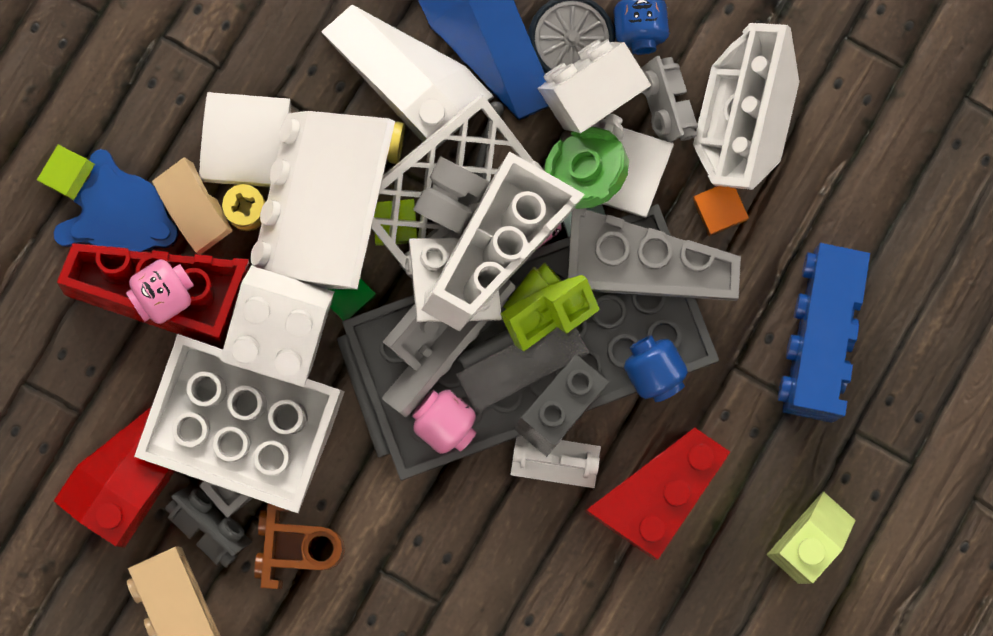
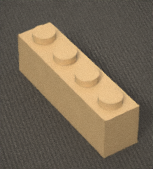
[127,547,220,636]

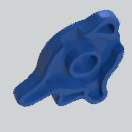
[54,149,179,252]

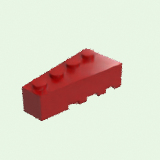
[57,243,251,349]

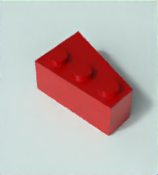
[585,428,730,560]

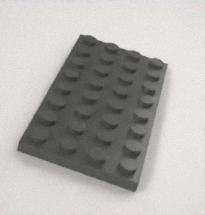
[342,204,719,481]

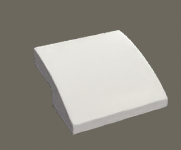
[199,92,291,187]

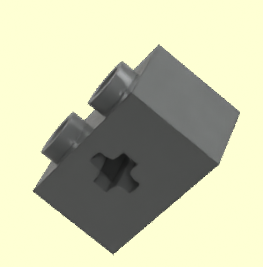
[514,354,609,457]

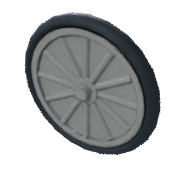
[528,0,615,73]

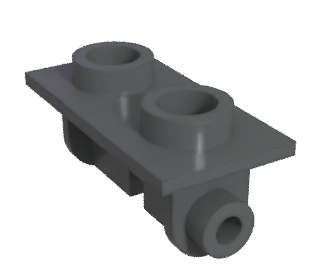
[165,484,253,568]

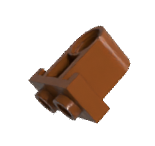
[254,503,345,589]

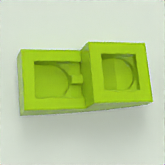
[500,275,600,352]

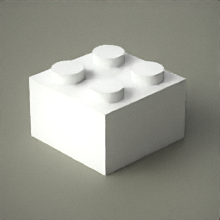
[537,40,651,133]
[220,266,334,387]

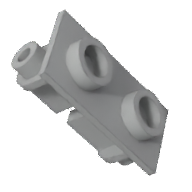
[641,56,698,143]

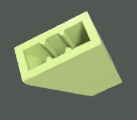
[767,492,856,584]

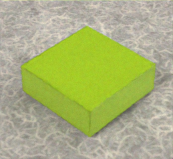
[37,144,95,200]
[374,199,418,246]

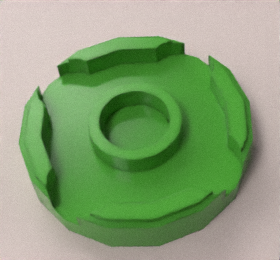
[545,127,629,209]

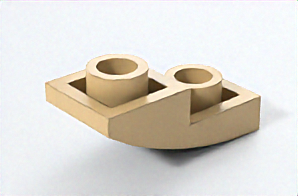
[152,157,233,255]

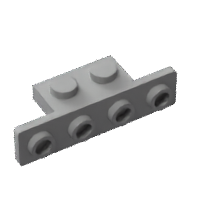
[382,280,515,417]

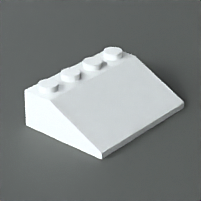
[250,111,395,289]
[134,334,345,513]

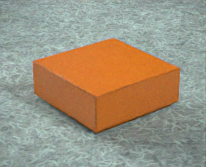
[693,186,749,236]

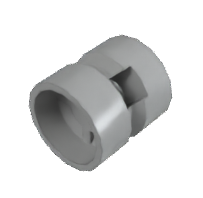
[413,156,490,235]

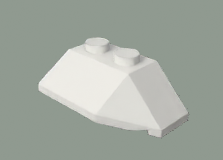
[693,23,799,190]

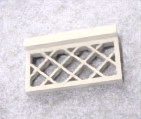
[371,94,544,278]

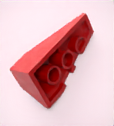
[54,406,175,547]

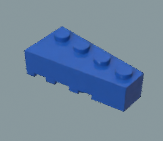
[778,243,870,423]

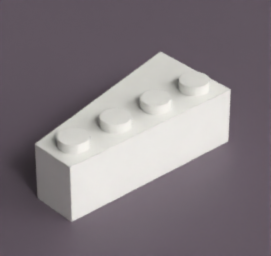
[421,152,585,331]

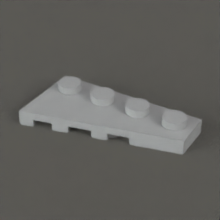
[568,208,741,301]

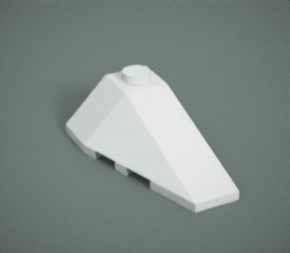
[321,5,494,150]

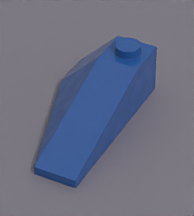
[418,0,549,120]

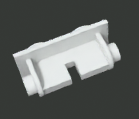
[511,436,601,488]

